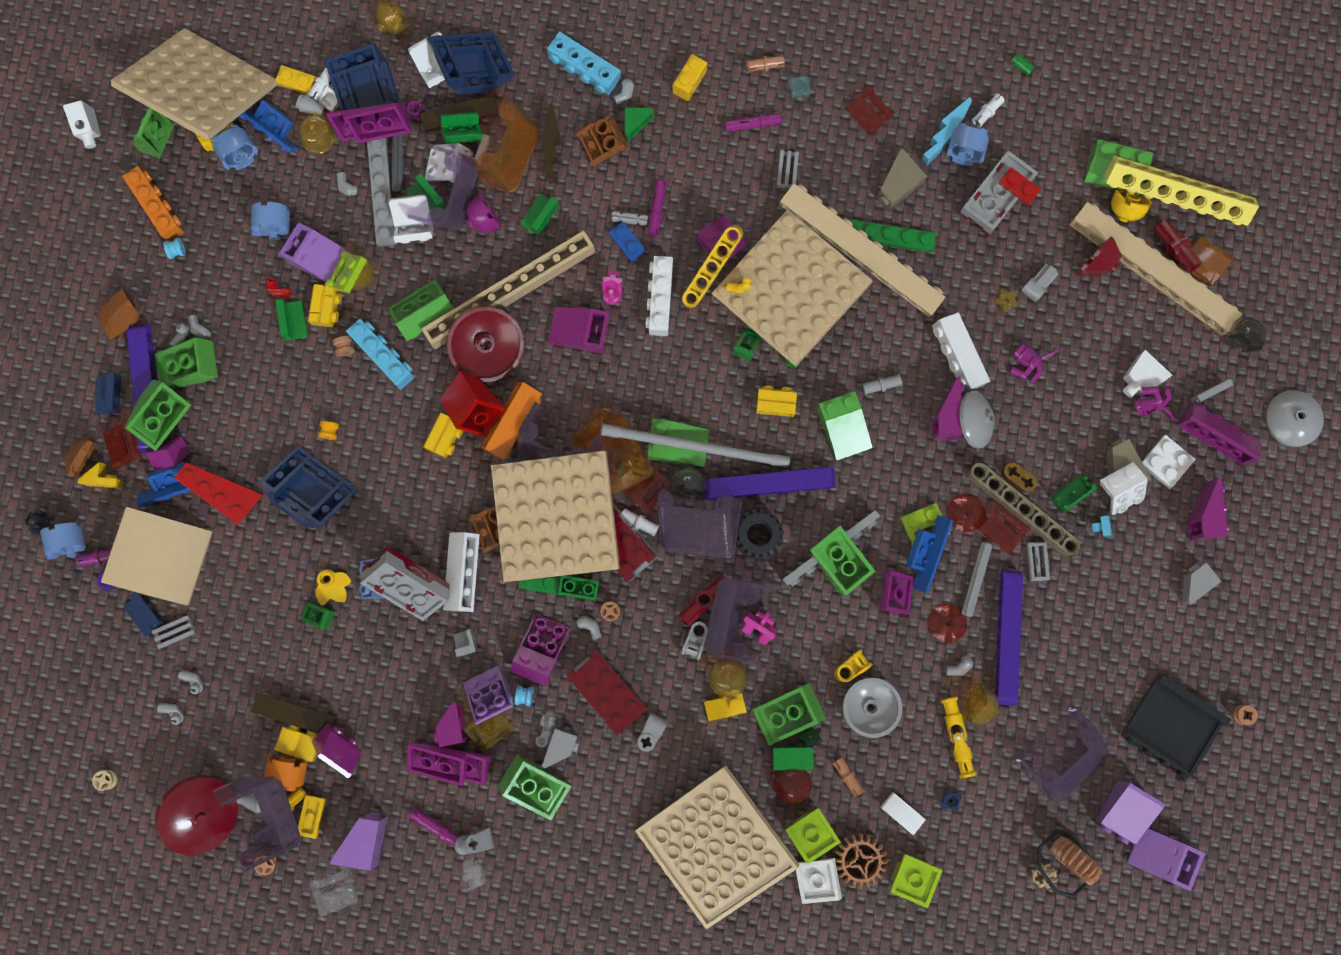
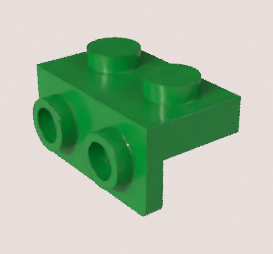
[441,112,482,144]

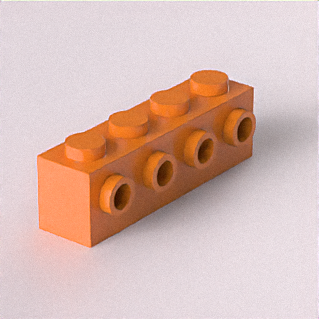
[122,166,185,242]
[480,382,542,460]

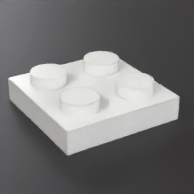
[1142,435,1196,489]
[796,858,842,904]

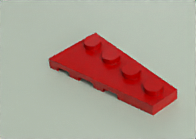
[174,462,263,525]

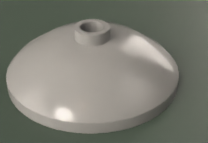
[1265,390,1324,447]
[960,391,995,449]
[843,678,902,738]

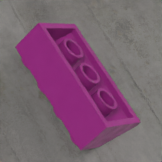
[1177,403,1262,466]

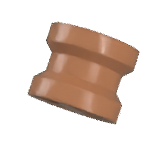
[332,336,355,357]
[600,601,620,621]
[1232,705,1258,725]
[254,849,276,875]

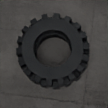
[734,509,784,560]

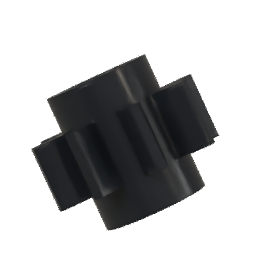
[25,509,51,534]

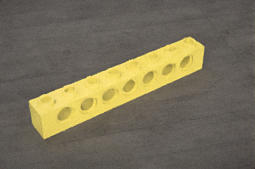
[1104,155,1259,226]

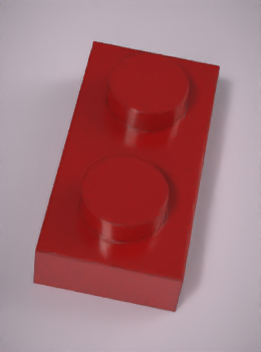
[998,167,1041,206]

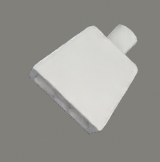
[63,101,100,148]
[1123,350,1172,398]

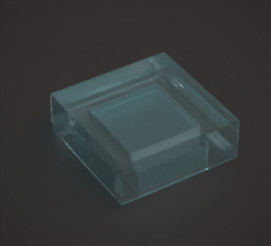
[790,76,811,98]

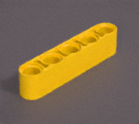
[682,225,743,307]

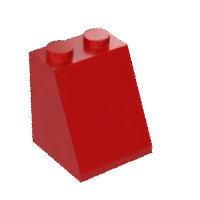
[440,371,506,437]

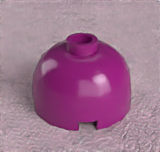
[466,194,501,233]

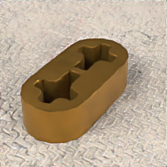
[1002,463,1037,493]

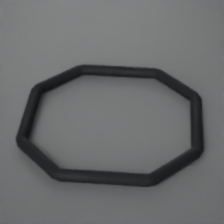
[1037,830,1092,898]

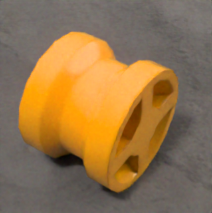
[318,421,339,440]

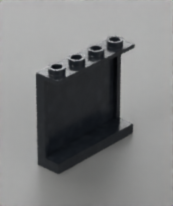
[1121,675,1231,780]

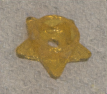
[994,289,1019,313]

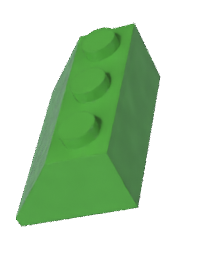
[1084,139,1153,195]
[388,280,454,341]

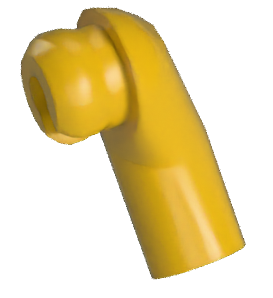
[726,277,752,293]

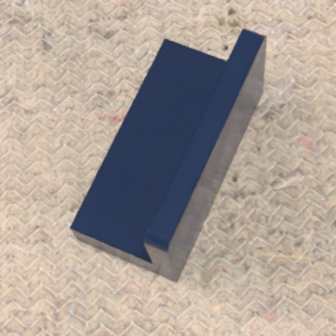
[95,373,121,414]
[123,592,165,636]

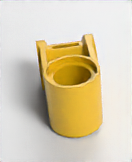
[834,649,873,682]

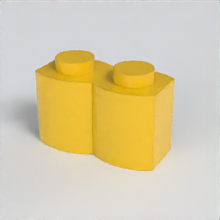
[274,724,319,762]

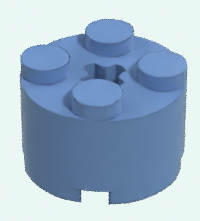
[947,123,989,166]
[212,125,258,170]
[251,202,290,240]
[40,523,86,559]

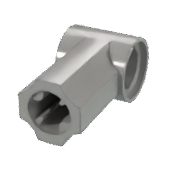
[1021,264,1058,303]

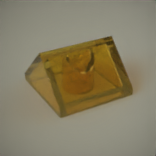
[462,711,515,752]

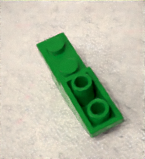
[518,575,599,601]

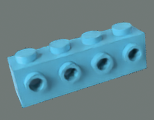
[547,31,621,95]
[346,319,414,390]

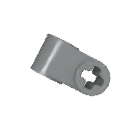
[681,622,708,660]
[637,712,668,752]
[455,828,495,855]

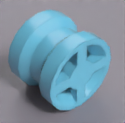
[163,237,186,259]
[515,685,534,707]

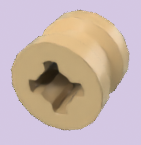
[92,770,118,791]

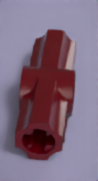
[1154,220,1203,273]
[677,575,731,627]

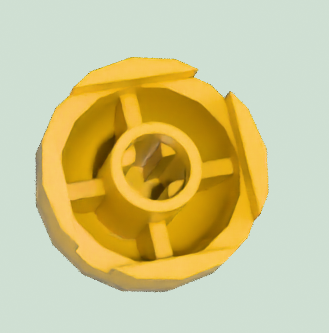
[1111,187,1152,222]

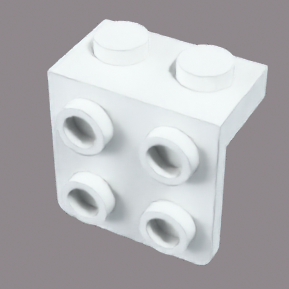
[408,32,445,88]
[425,143,474,187]
[389,195,433,244]
[1100,462,1147,515]

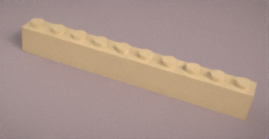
[779,183,945,317]
[1070,202,1242,336]
[422,231,595,349]

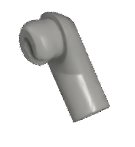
[613,79,634,105]
[336,172,358,196]
[188,315,211,340]
[170,323,190,346]
[577,616,602,640]
[946,655,973,676]
[178,670,203,694]
[157,703,184,725]

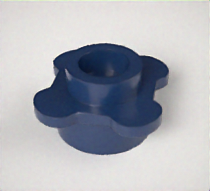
[940,789,962,812]

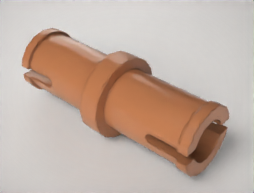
[746,55,785,72]
[832,757,865,798]

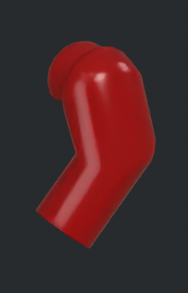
[265,277,292,297]

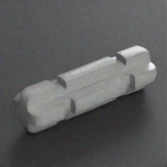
[611,210,648,226]

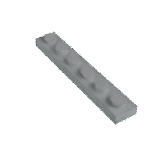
[367,138,396,247]
[782,510,880,587]

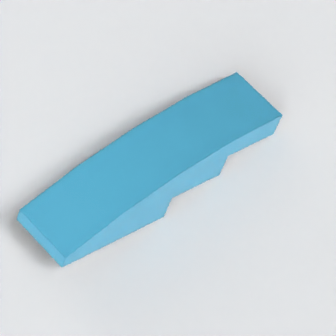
[921,97,972,166]

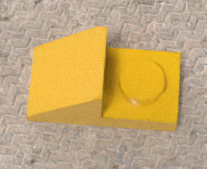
[78,462,124,489]
[704,693,746,721]

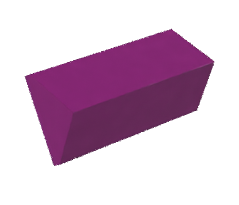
[326,103,411,143]
[407,741,493,786]

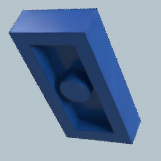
[608,222,646,263]

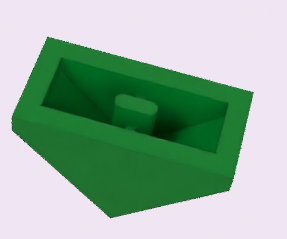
[625,108,654,142]
[733,328,761,362]
[301,602,336,630]

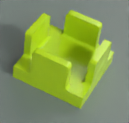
[785,807,841,865]
[889,854,943,908]

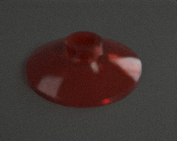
[947,494,986,532]
[928,604,967,643]

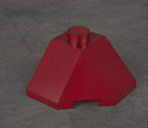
[1075,236,1122,276]

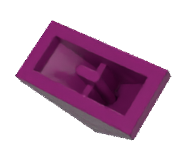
[145,435,190,469]

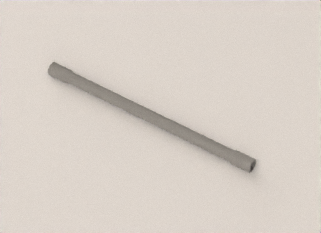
[600,424,790,468]

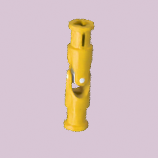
[940,697,977,778]

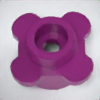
[406,100,426,121]

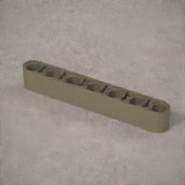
[967,463,1080,556]

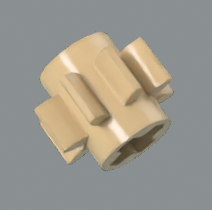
[1032,863,1058,889]

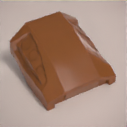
[576,115,628,166]
[1177,236,1235,287]
[97,288,140,340]
[64,437,98,477]
[469,506,500,554]

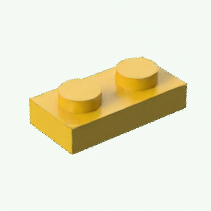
[276,65,316,94]
[296,795,326,839]

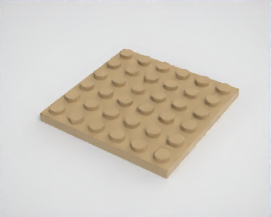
[111,28,277,140]
[712,209,873,367]
[491,451,620,582]
[635,765,800,929]

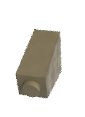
[878,148,927,209]
[1107,439,1152,482]

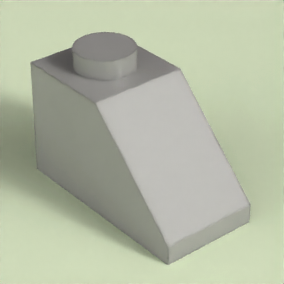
[1182,563,1221,606]
[542,728,580,768]

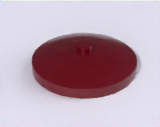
[447,306,524,382]
[155,775,238,855]

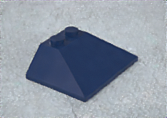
[427,32,515,95]
[324,43,400,111]
[259,445,358,529]

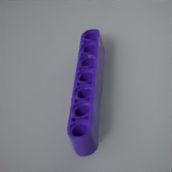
[127,324,163,454]
[703,467,836,500]
[994,570,1023,706]

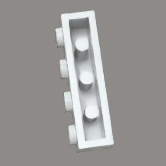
[646,256,673,336]
[932,312,990,394]
[443,532,480,612]

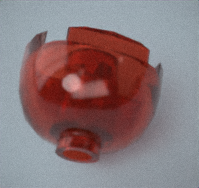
[773,769,812,804]

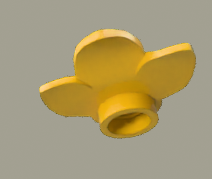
[315,569,351,606]

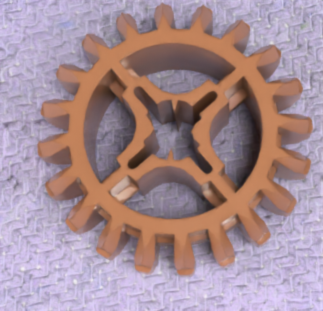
[834,833,888,889]
[1050,837,1103,885]

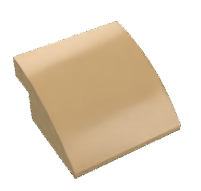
[101,507,213,606]

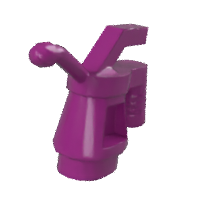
[1009,343,1059,383]
[1135,385,1175,421]

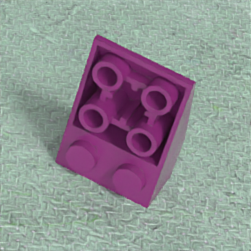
[548,307,611,354]
[932,377,964,441]
[1188,478,1229,541]
[510,614,571,686]

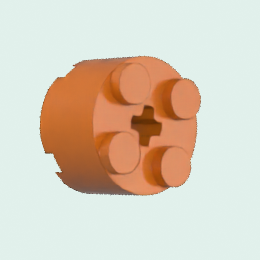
[263,754,308,791]

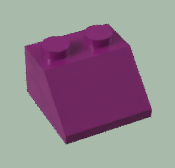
[696,216,749,264]
[434,702,469,747]
[312,723,361,778]

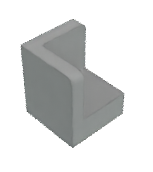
[454,629,478,657]

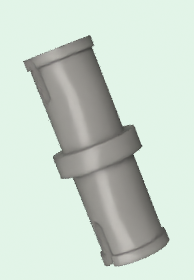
[862,374,902,395]

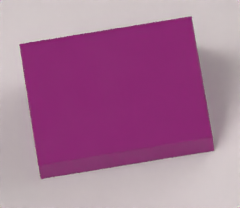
[879,570,914,615]

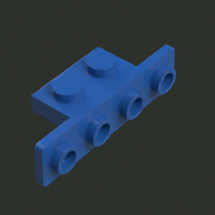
[239,100,299,152]
[136,461,212,508]
[906,515,953,593]

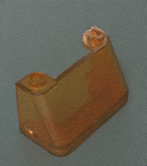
[474,99,539,192]
[571,409,653,496]

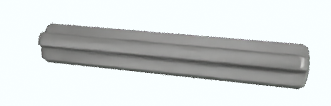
[961,542,992,617]

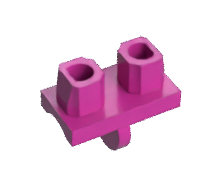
[602,270,622,305]
[741,610,778,645]

